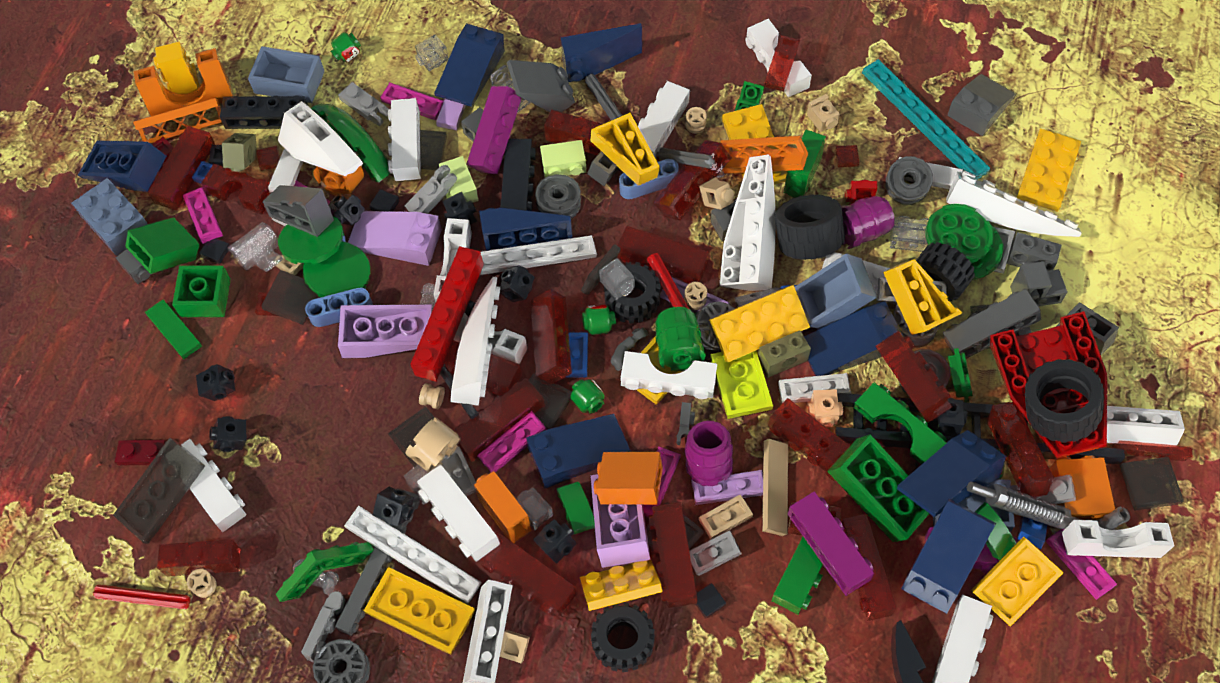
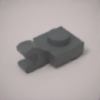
[676,402,695,445]

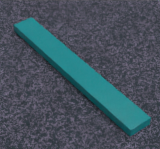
[862,59,990,180]

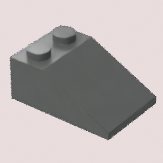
[507,60,575,116]
[947,74,1016,136]

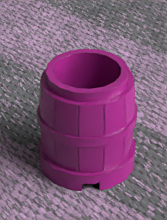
[841,196,895,249]
[685,421,733,486]

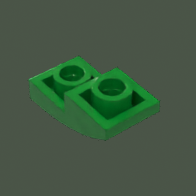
[734,81,764,111]
[557,482,595,534]
[975,502,1017,560]

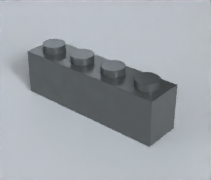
[943,289,1041,359]

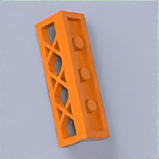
[133,97,222,143]
[719,136,808,173]

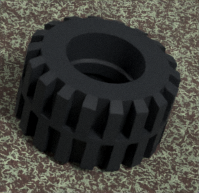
[916,242,975,301]
[604,262,660,324]
[591,602,655,672]

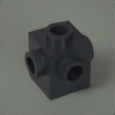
[443,191,477,225]
[329,193,365,225]
[498,265,535,303]
[196,364,236,401]
[931,398,967,437]
[209,416,247,452]
[372,486,414,526]
[533,519,578,564]

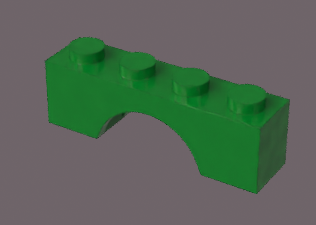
[854,382,947,465]

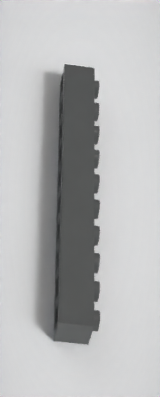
[335,490,420,636]

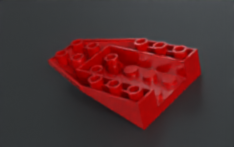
[990,311,1107,458]

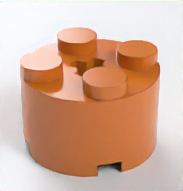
[313,166,364,196]

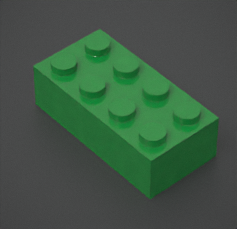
[827,435,929,542]

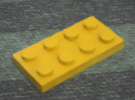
[722,104,787,185]
[1017,128,1081,212]
[709,285,810,362]
[363,567,475,655]

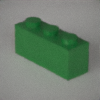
[771,537,824,615]

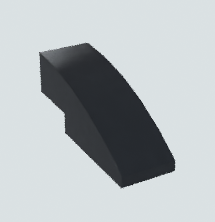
[891,620,926,683]

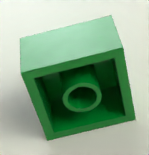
[172,266,231,317]

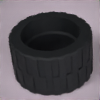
[774,194,845,260]
[1025,359,1104,442]

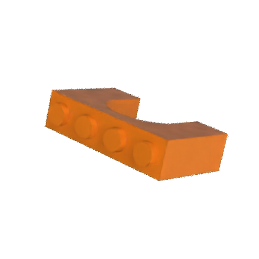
[133,48,233,116]

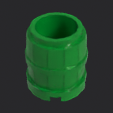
[655,307,705,372]

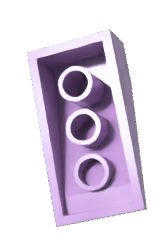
[348,211,442,266]
[338,305,432,358]
[591,474,650,568]

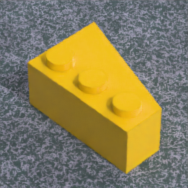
[153,41,199,94]
[590,113,660,186]
[883,259,962,335]

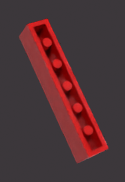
[411,246,484,382]

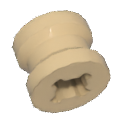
[686,107,707,134]
[684,282,707,310]
[419,383,445,409]
[187,569,217,598]

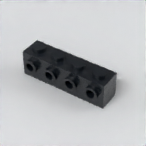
[220,95,309,129]

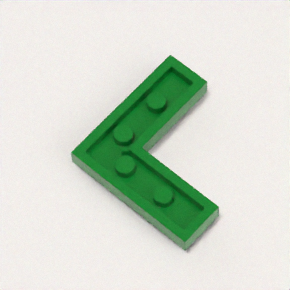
[276,542,374,602]

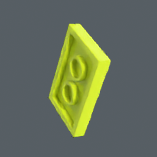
[710,351,773,419]

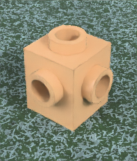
[808,389,843,427]

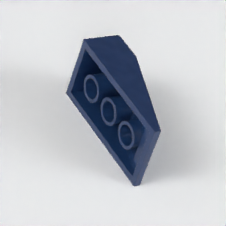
[434,23,505,107]
[561,23,642,82]
[78,140,166,192]
[480,208,572,251]
[804,301,905,376]
[526,414,631,489]
[897,430,1006,517]
[901,499,996,614]

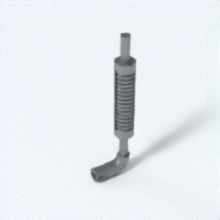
[967,482,1130,530]

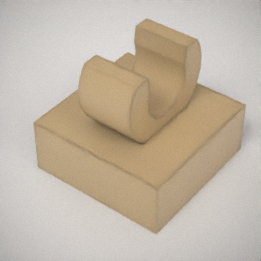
[500,630,530,663]

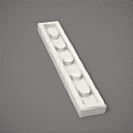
[480,235,597,275]
[344,506,481,605]

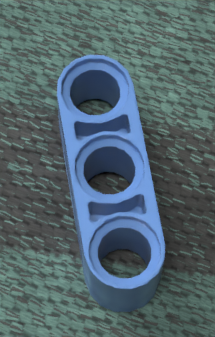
[619,159,679,199]
[305,288,373,327]

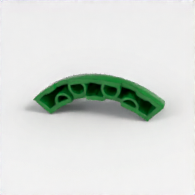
[310,104,390,182]

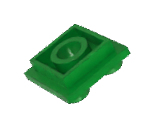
[948,348,973,402]

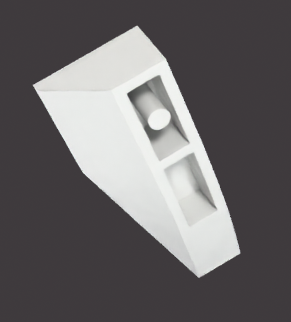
[278,101,363,176]
[720,155,776,291]
[946,171,1082,237]
[451,277,500,406]

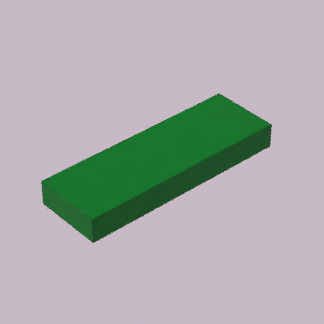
[145,300,202,360]

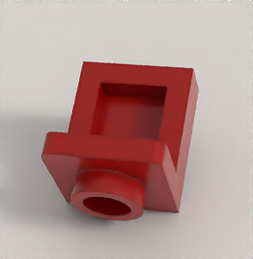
[845,180,877,205]

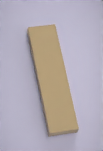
[763,439,788,536]

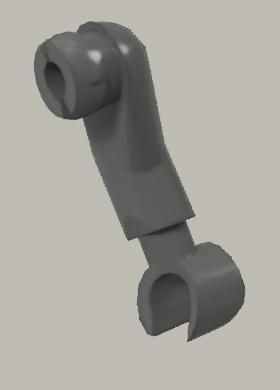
[611,328,649,371]

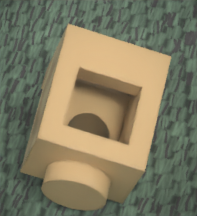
[807,94,840,132]
[699,177,734,210]

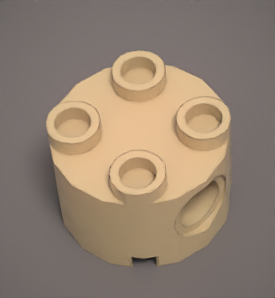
[406,417,460,472]

